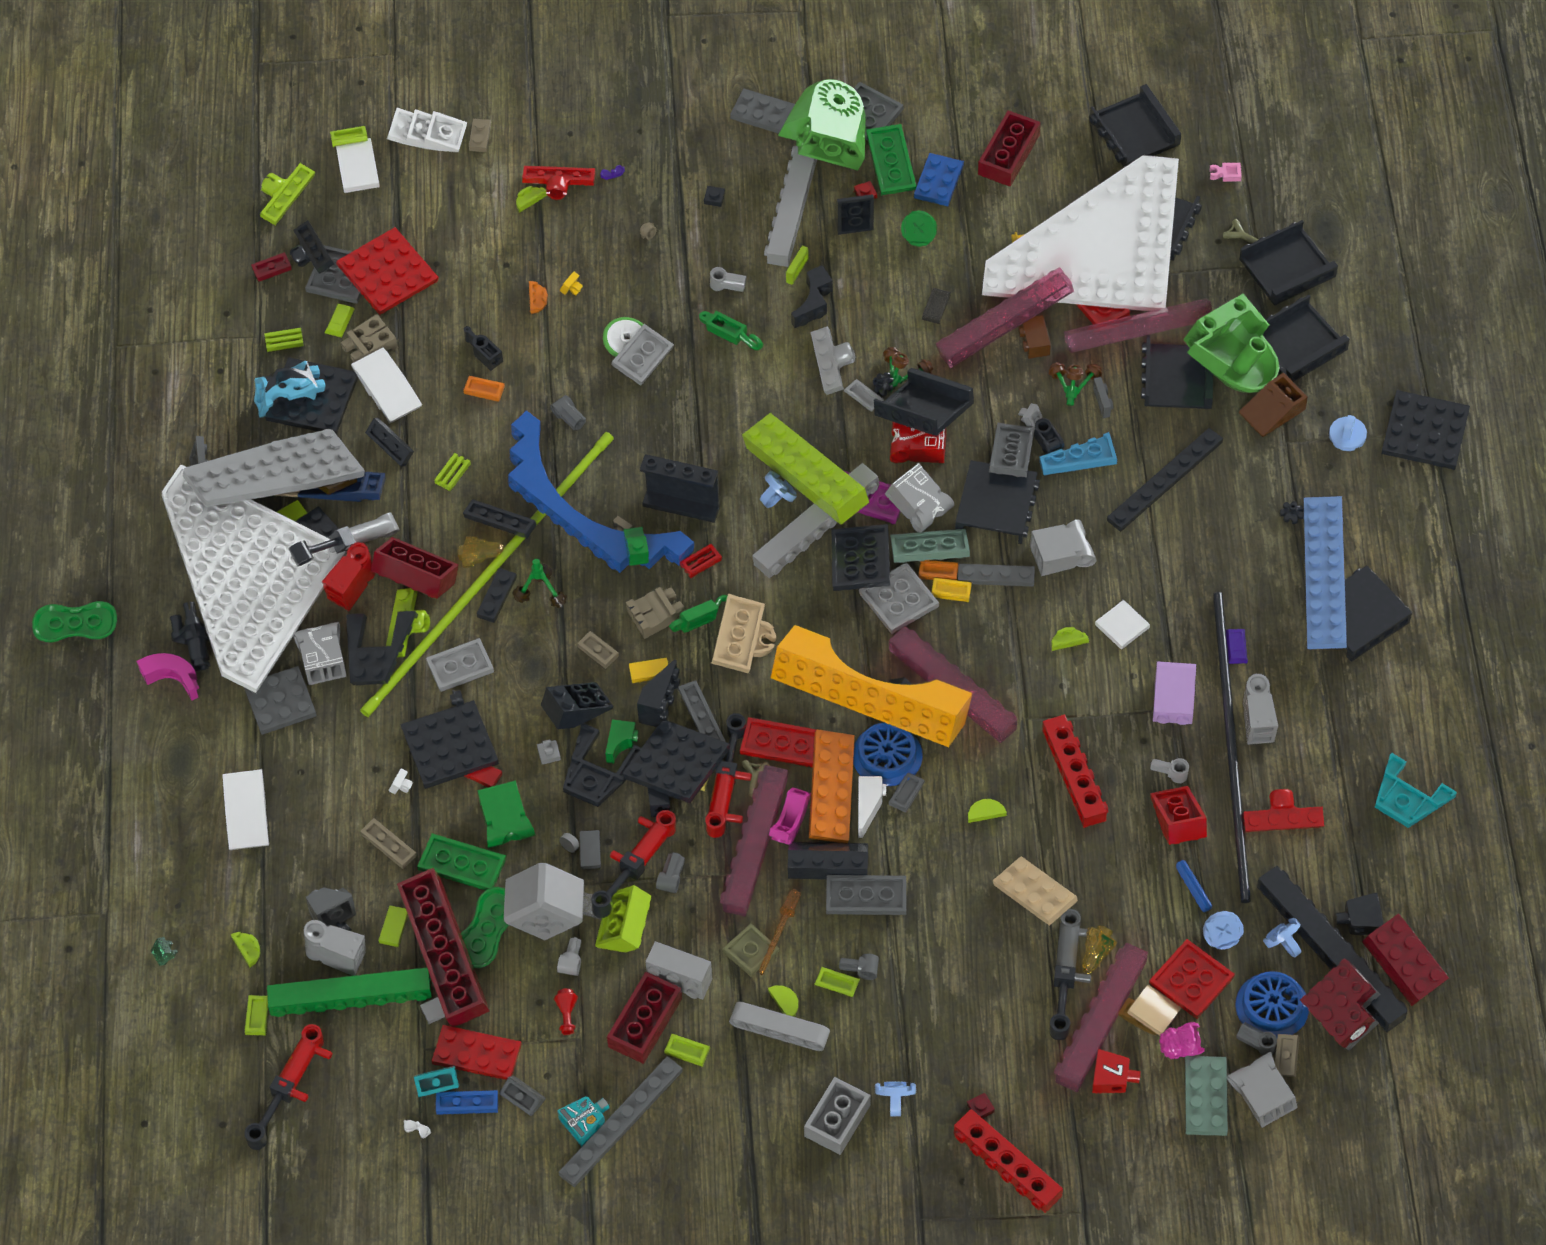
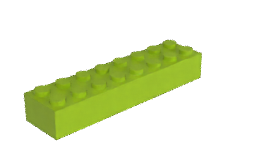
[742,413,869,525]

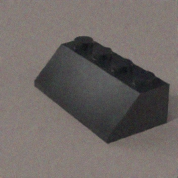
[788,842,868,880]

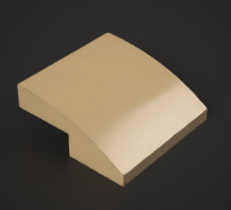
[1127,985,1181,1036]

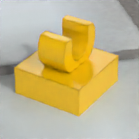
[560,271,583,295]

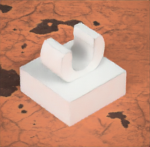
[388,769,413,794]

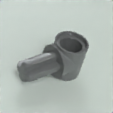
[839,954,879,980]

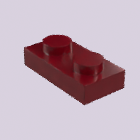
[251,252,292,282]

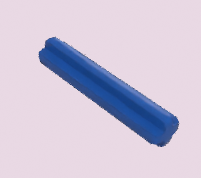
[1176,860,1212,912]

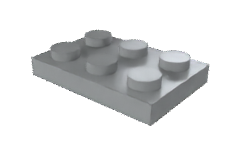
[611,324,674,385]
[426,638,494,692]

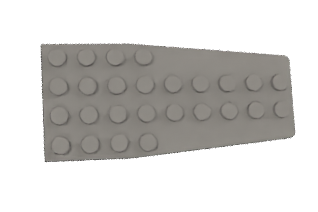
[183,429,365,507]

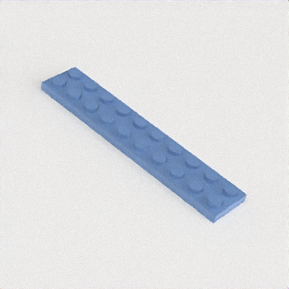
[1304,496,1347,649]

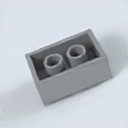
[646,941,712,1000]
[804,1077,871,1155]

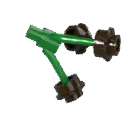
[512,559,567,608]

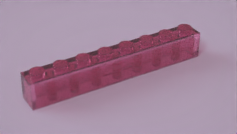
[936,267,1074,368]
[1064,299,1212,353]
[889,626,1017,743]
[720,765,788,917]
[1054,943,1148,1092]

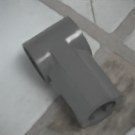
[550,395,586,431]
[656,852,685,894]
[1236,1022,1277,1056]

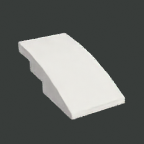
[387,108,467,152]
[336,138,380,193]
[351,348,422,424]
[223,769,269,850]

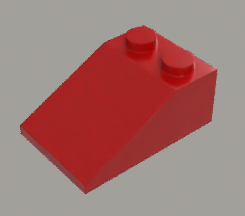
[1150,786,1207,845]

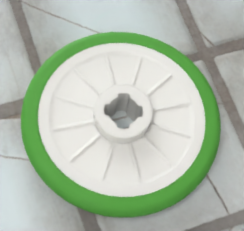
[603,317,644,357]

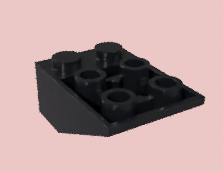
[637,660,680,727]
[541,682,614,729]

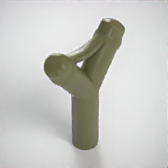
[1223,219,1259,244]
[742,760,770,797]

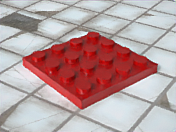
[336,227,439,315]

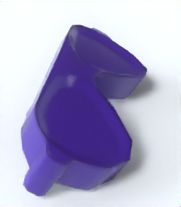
[600,165,625,180]

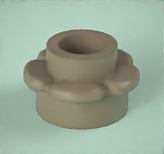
[640,222,657,240]

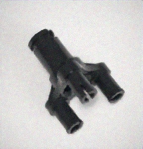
[170,602,211,671]

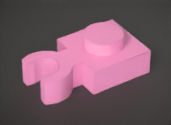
[1209,163,1241,182]

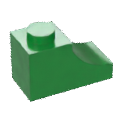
[624,527,649,566]
[605,719,639,763]

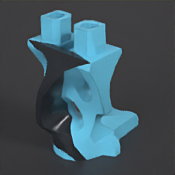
[254,361,326,417]

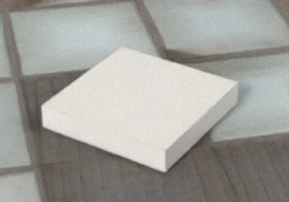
[1095,600,1150,650]

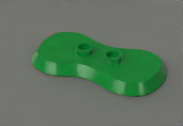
[32,601,117,643]
[461,887,509,968]

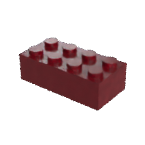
[978,110,1040,187]
[371,537,459,599]
[1362,913,1449,1006]
[607,972,682,1064]

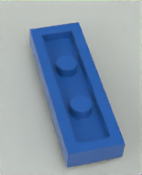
[436,1090,498,1115]

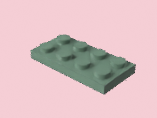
[890,529,970,563]
[1185,1056,1228,1136]

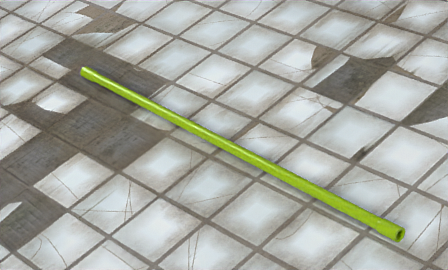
[360,432,614,717]

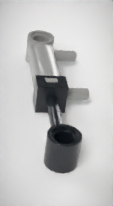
[288,513,400,566]

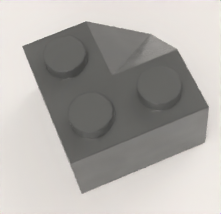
[306,888,356,926]

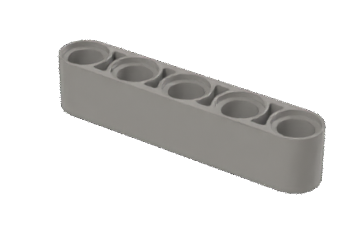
[729,1002,830,1051]

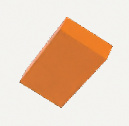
[464,376,505,402]
[919,560,958,581]

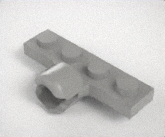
[811,326,855,395]

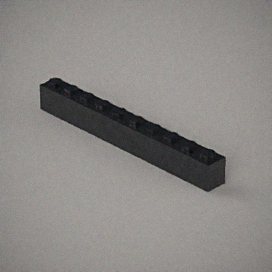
[1257,866,1408,1032]

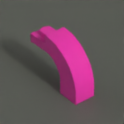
[137,653,199,701]
[769,788,811,845]

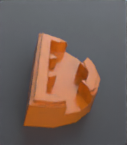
[529,281,548,314]

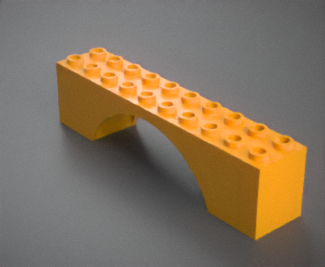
[771,625,972,747]

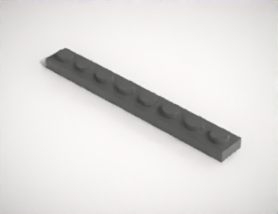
[558,1056,683,1188]

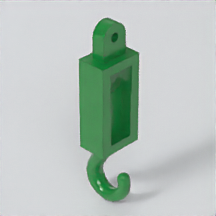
[699,311,763,350]
[669,595,728,633]

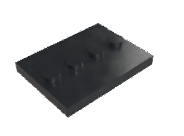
[831,524,891,591]

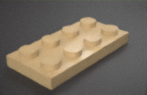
[993,856,1078,926]

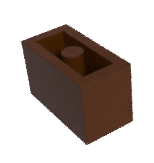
[1018,315,1051,359]

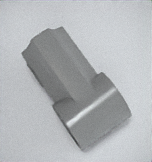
[710,267,746,292]

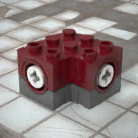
[1300,958,1381,1050]

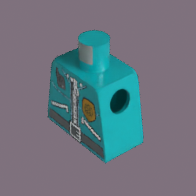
[558,1097,610,1147]

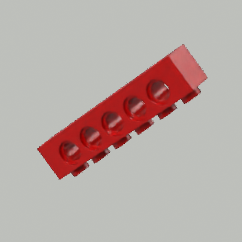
[1042,714,1109,828]
[954,1109,1063,1213]

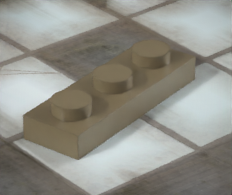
[360,818,417,869]

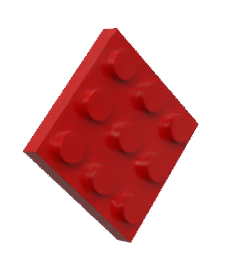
[1149,939,1235,1019]

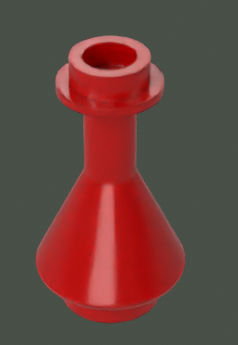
[554,989,578,1035]

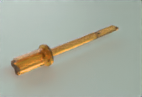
[759,889,801,975]

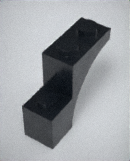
[791,265,833,328]

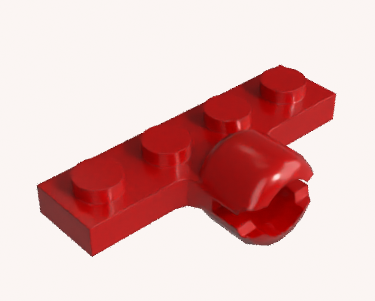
[522,166,595,200]
[1243,789,1324,832]

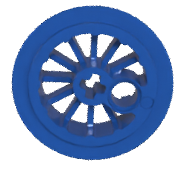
[853,722,923,786]
[1236,971,1309,1038]

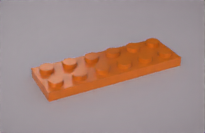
[809,729,855,843]

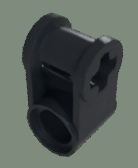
[1034,418,1064,455]

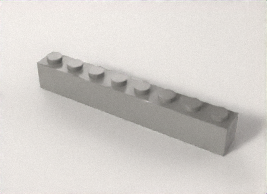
[764,146,817,267]
[752,463,879,579]

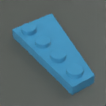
[1040,432,1117,475]

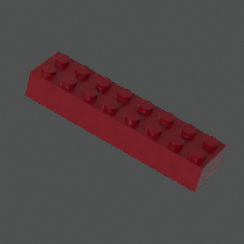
[397,868,490,1027]

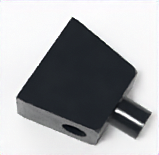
[1335,893,1384,935]

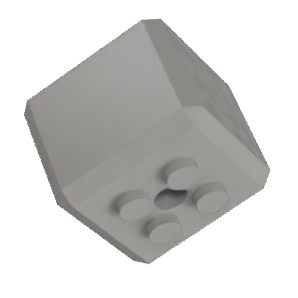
[504,863,584,940]

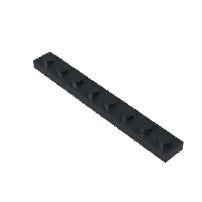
[1107,428,1223,532]

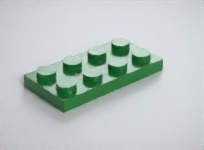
[866,124,916,196]
[417,833,506,891]

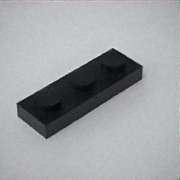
[365,418,414,466]
[476,568,517,623]

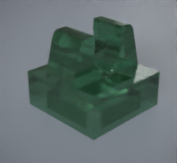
[151,937,178,966]

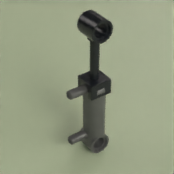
[1049,909,1096,1041]

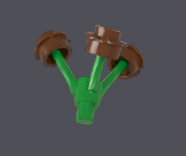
[883,347,933,393]
[1049,362,1102,406]

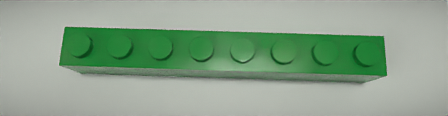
[267,968,432,1017]

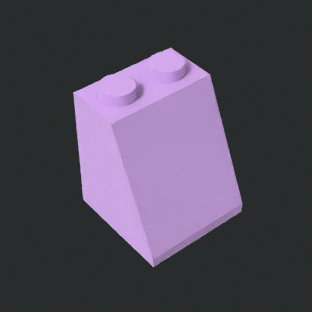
[1153,662,1196,725]

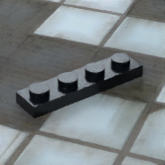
[463,499,537,539]

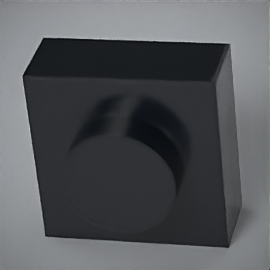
[704,186,725,207]

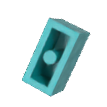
[414,1066,459,1097]

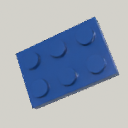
[914,153,964,206]

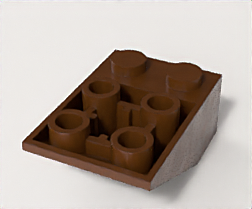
[1239,372,1308,437]

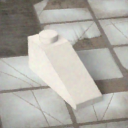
[858,776,886,838]

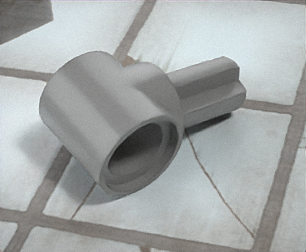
[1150,758,1189,783]
[557,937,581,976]

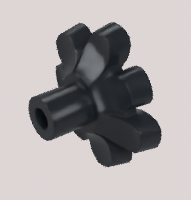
[873,372,893,396]
[1279,501,1304,524]

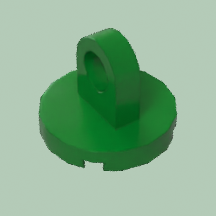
[901,210,937,247]

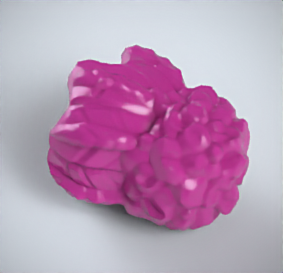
[1159,1022,1205,1059]

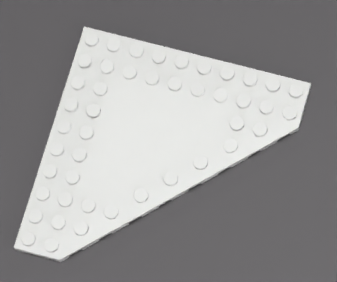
[982,155,1179,313]
[162,464,347,693]

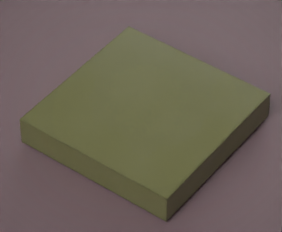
[722,923,779,977]

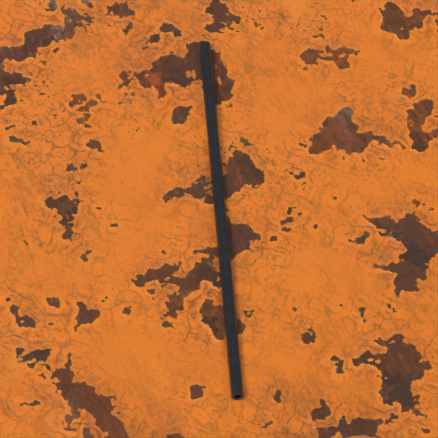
[1213,592,1251,903]

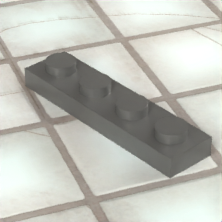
[958,564,1035,587]
[678,680,725,742]

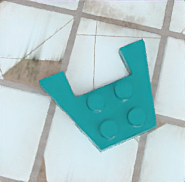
[1375,753,1457,828]

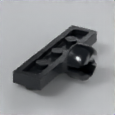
[289,220,334,274]

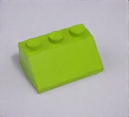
[595,885,651,953]

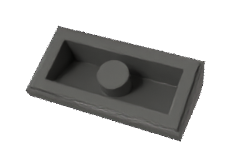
[499,1076,546,1116]

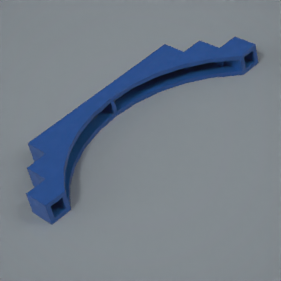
[508,410,694,573]

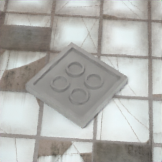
[859,562,939,634]

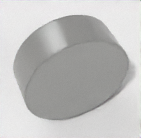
[559,833,579,853]

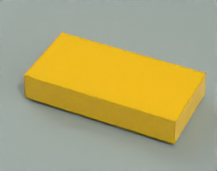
[931,578,972,602]
[629,658,668,683]

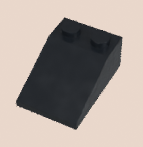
[835,195,874,235]

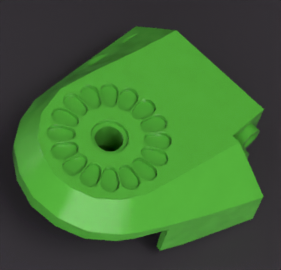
[778,79,865,170]
[1183,294,1279,393]

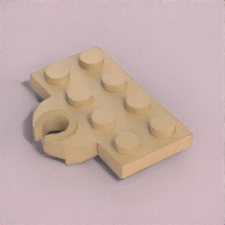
[711,594,776,673]

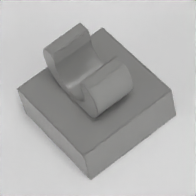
[1018,403,1042,430]
[537,740,561,765]

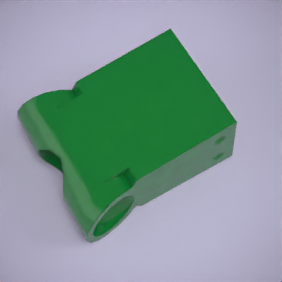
[477,780,536,848]

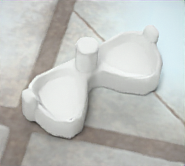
[404,1120,431,1139]

